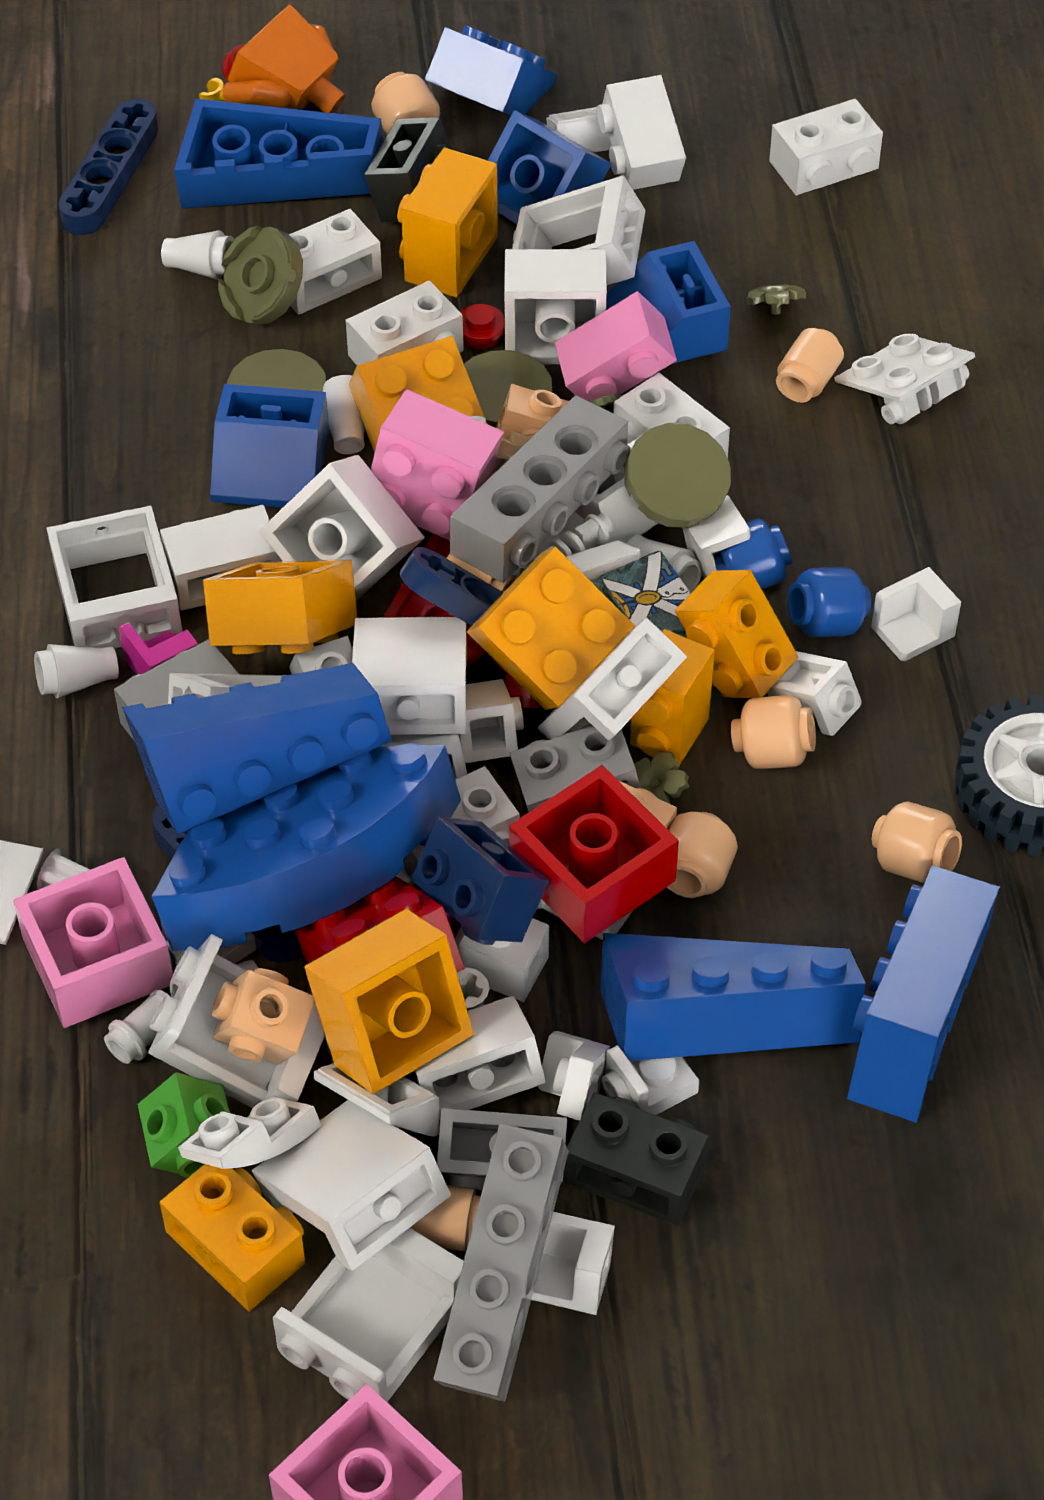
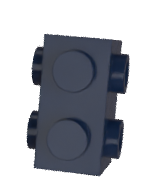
[411,817,549,945]

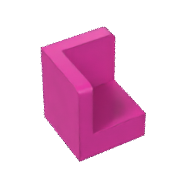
[118,622,198,675]

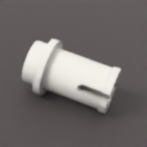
[104,990,169,1064]

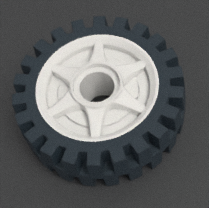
[954,695,1044,857]

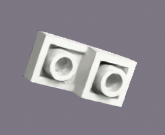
[178,1096,322,1169]

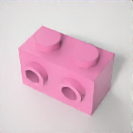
[555,291,677,402]

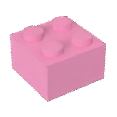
[371,389,504,540]
[13,857,173,1028]
[269,1384,463,1500]

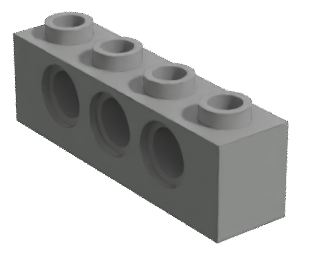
[450,395,630,583]
[433,1123,569,1402]

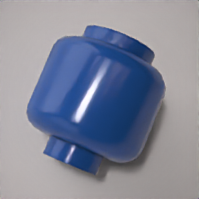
[713,518,793,590]
[787,567,871,638]

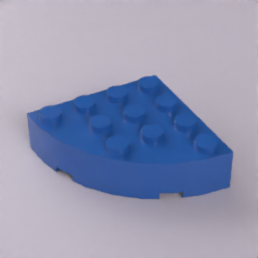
[152,743,461,951]

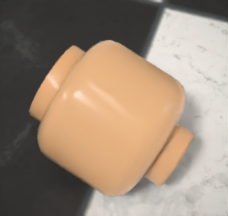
[371,72,440,135]
[731,695,816,770]
[872,802,962,883]
[667,811,738,898]

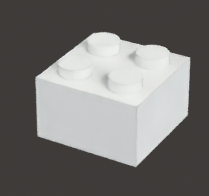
[505,249,607,364]
[259,455,425,601]

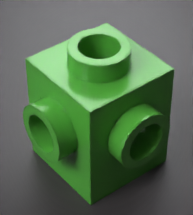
[137,1072,230,1178]

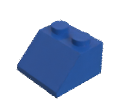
[488,110,612,224]

